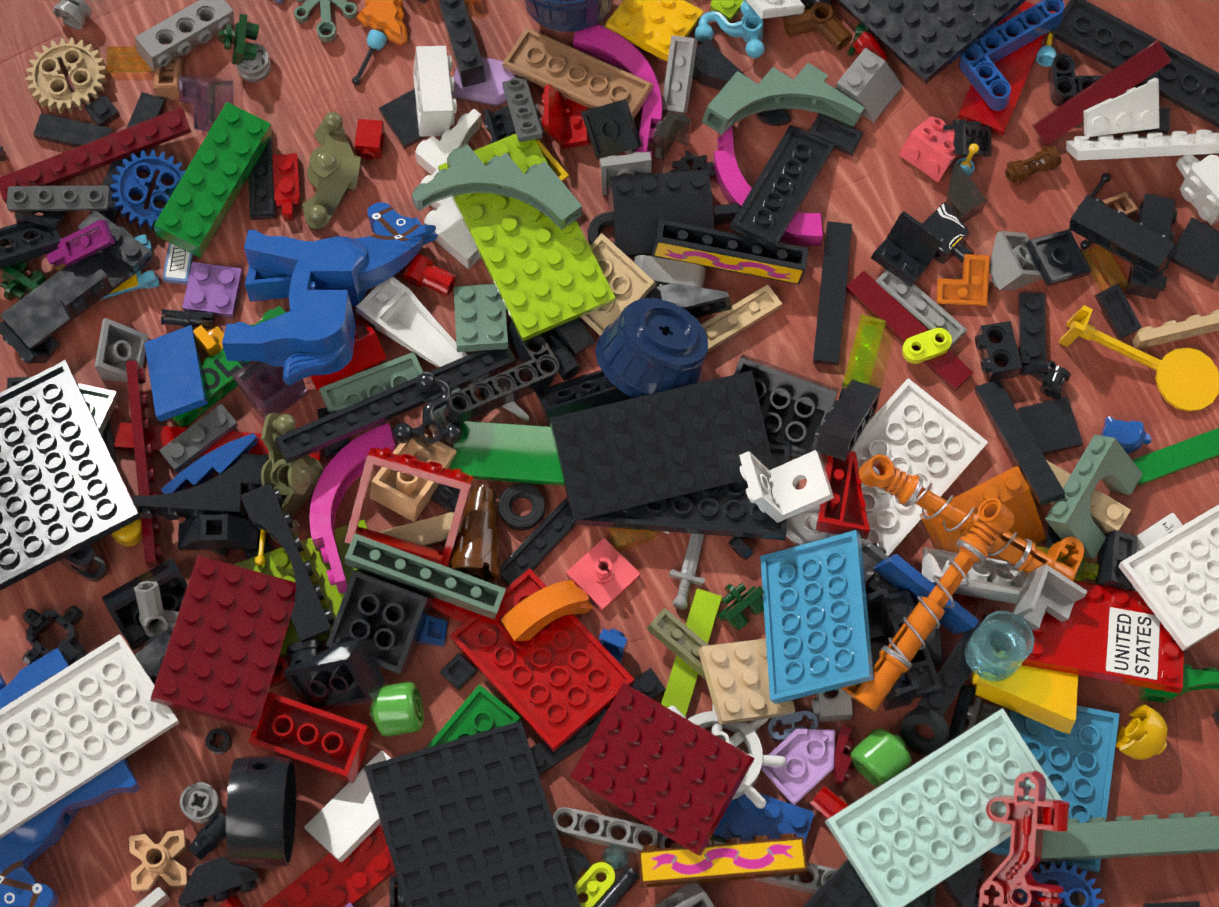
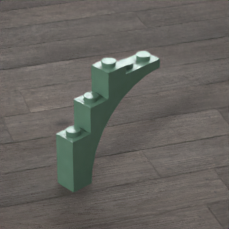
[701,63,865,135]
[412,144,582,230]

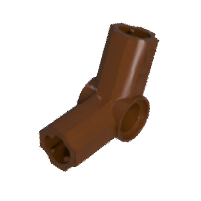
[783,2,853,51]

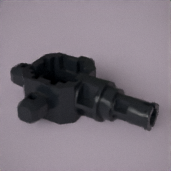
[22,605,88,665]

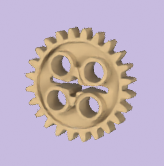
[26,38,108,114]

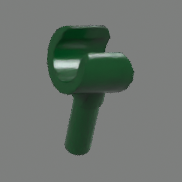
[847,24,869,56]

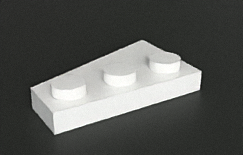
[1084,78,1159,137]

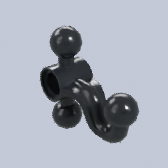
[393,372,464,447]

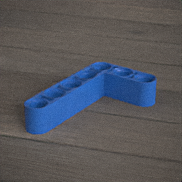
[959,0,1065,111]

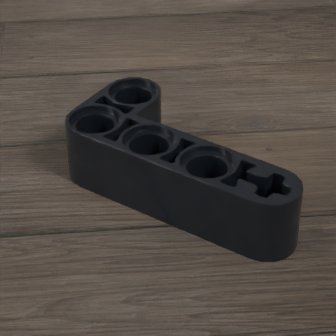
[1048,54,1148,106]

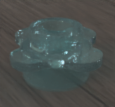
[601,845,629,870]

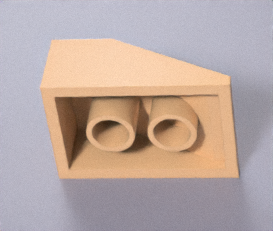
[370,427,457,522]

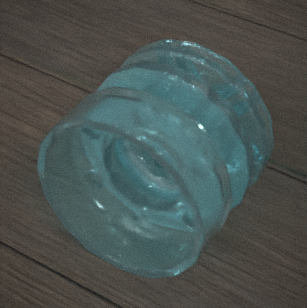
[965,611,1034,681]

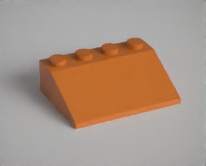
[919,465,1047,561]

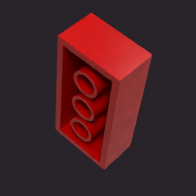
[248,692,373,783]

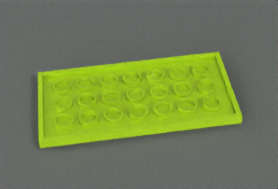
[438,134,616,341]

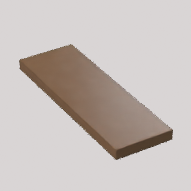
[502,27,654,119]

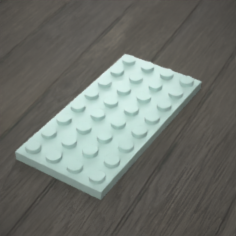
[825,708,1063,907]

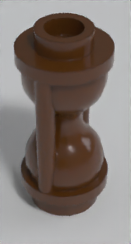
[1005,146,1062,186]

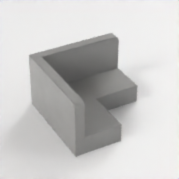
[1012,564,1087,630]

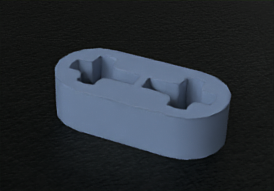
[767,711,818,742]

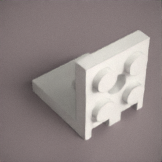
[739,450,834,523]

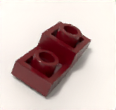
[833,725,854,788]

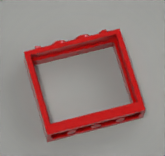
[345,447,474,567]

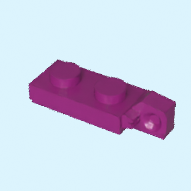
[46,219,115,266]

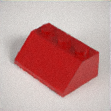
[309,317,387,392]

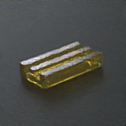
[106,47,155,72]
[1082,246,1128,292]

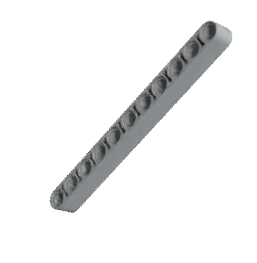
[553,807,837,894]

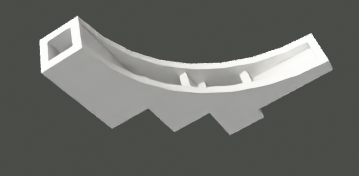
[415,108,482,269]

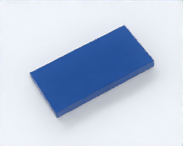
[144,325,208,422]
[873,554,979,635]

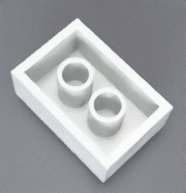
[413,46,457,136]

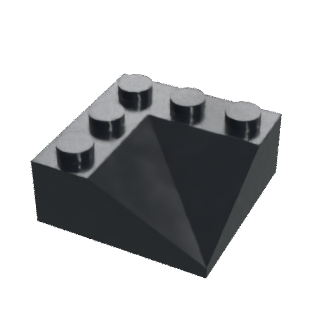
[326,570,434,674]

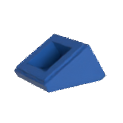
[417,615,448,647]

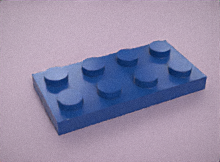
[712,793,815,843]

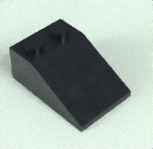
[283,639,386,711]

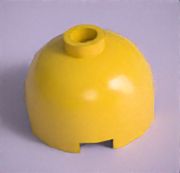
[1115,705,1168,760]

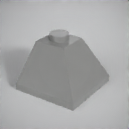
[989,231,1043,291]

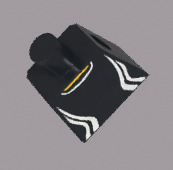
[922,202,973,264]

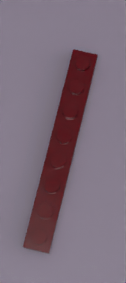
[0,107,192,204]
[126,360,163,568]

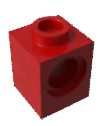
[355,119,385,160]

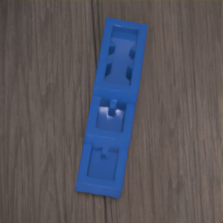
[161,433,260,494]

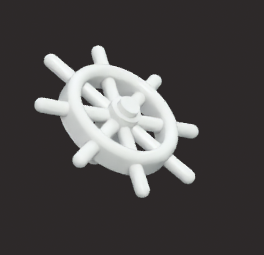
[668,705,786,809]

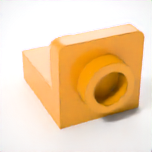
[193,325,224,357]

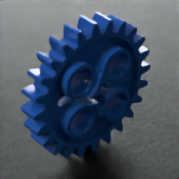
[110,150,186,230]
[1018,861,1105,907]

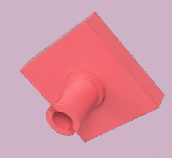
[566,538,640,612]

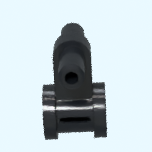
[1020,360,1071,399]

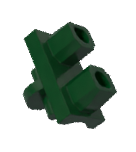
[218,14,259,65]
[0,262,47,301]
[717,583,765,630]

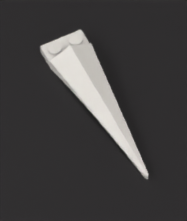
[356,276,530,422]

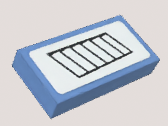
[162,243,194,285]

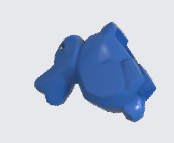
[1101,417,1152,454]

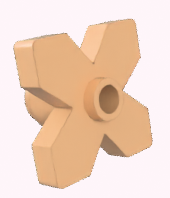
[129,830,188,892]

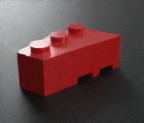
[815,451,870,540]

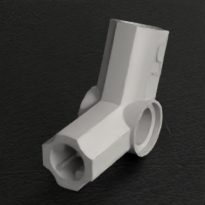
[134,581,179,637]

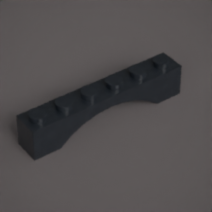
[240,483,334,642]

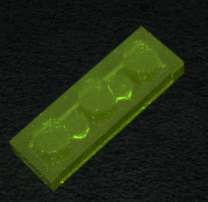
[842,314,886,388]

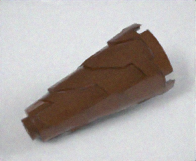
[448,484,501,585]

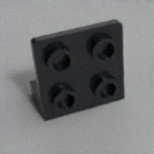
[871,211,944,287]

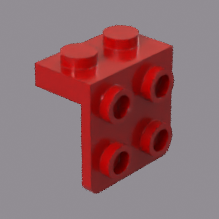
[541,84,591,149]

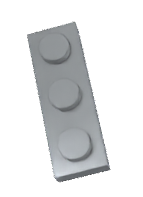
[662,35,698,113]

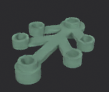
[294,0,358,42]

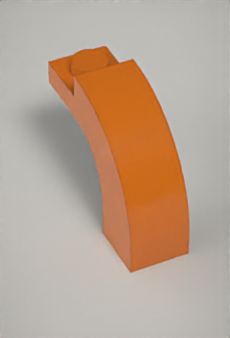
[501,580,593,641]

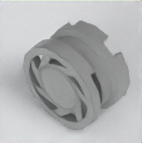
[52,0,92,30]
[236,43,271,82]
[180,782,221,824]

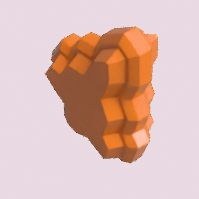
[357,0,408,46]

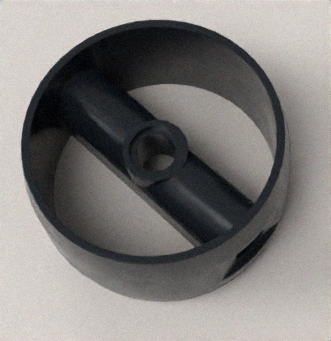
[226,756,297,868]

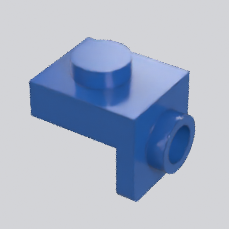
[599,628,628,663]

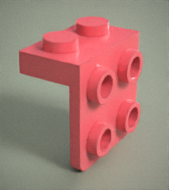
[899,116,959,183]

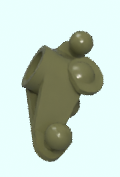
[302,112,361,230]
[261,413,323,541]

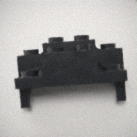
[866,588,941,711]

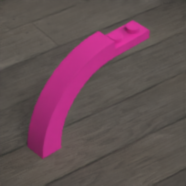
[574,25,662,157]
[713,126,823,246]
[309,423,396,594]

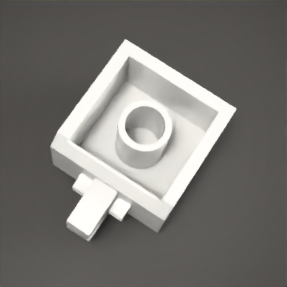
[1176,155,1219,226]

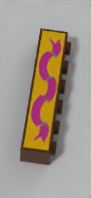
[637,833,807,888]

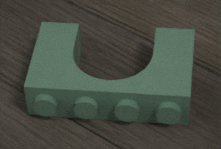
[1045,434,1142,559]

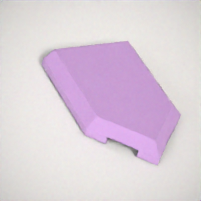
[452,57,520,106]
[761,729,835,805]

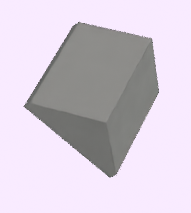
[95,318,148,382]

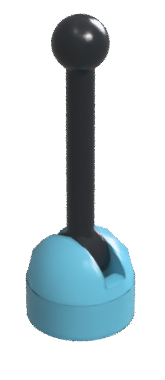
[352,30,388,86]

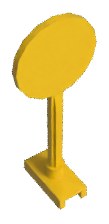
[1058,305,1219,412]

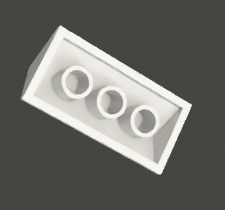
[922,547,1027,604]

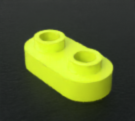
[902,328,952,364]
[575,862,615,907]

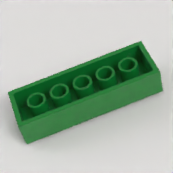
[154,102,272,258]

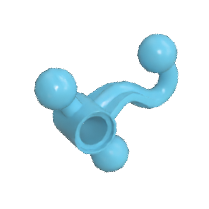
[694,0,765,58]

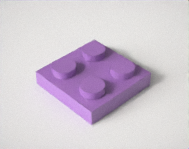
[182,262,243,318]

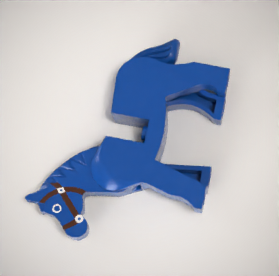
[222,202,438,385]
[0,648,141,907]

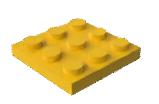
[605,0,703,62]

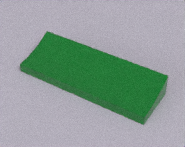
[451,421,564,486]

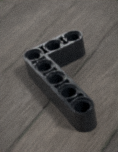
[444,320,559,424]

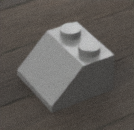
[836,48,902,123]

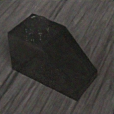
[945,162,987,223]

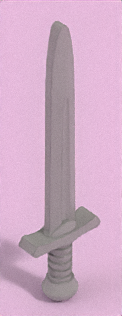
[668,534,705,610]

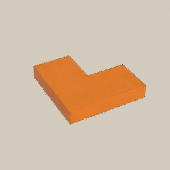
[936,254,990,306]

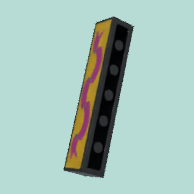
[652,219,808,285]

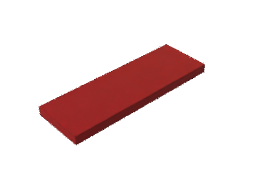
[957,1,1054,135]

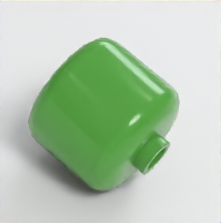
[370,682,424,737]
[851,729,911,788]

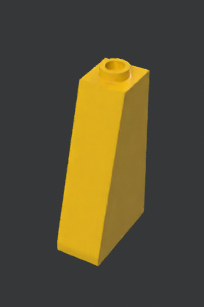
[972,658,1078,734]

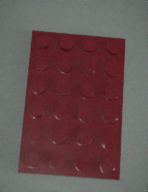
[150,555,296,730]
[570,683,755,856]

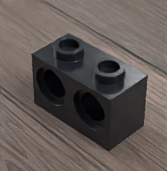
[975,321,1022,382]

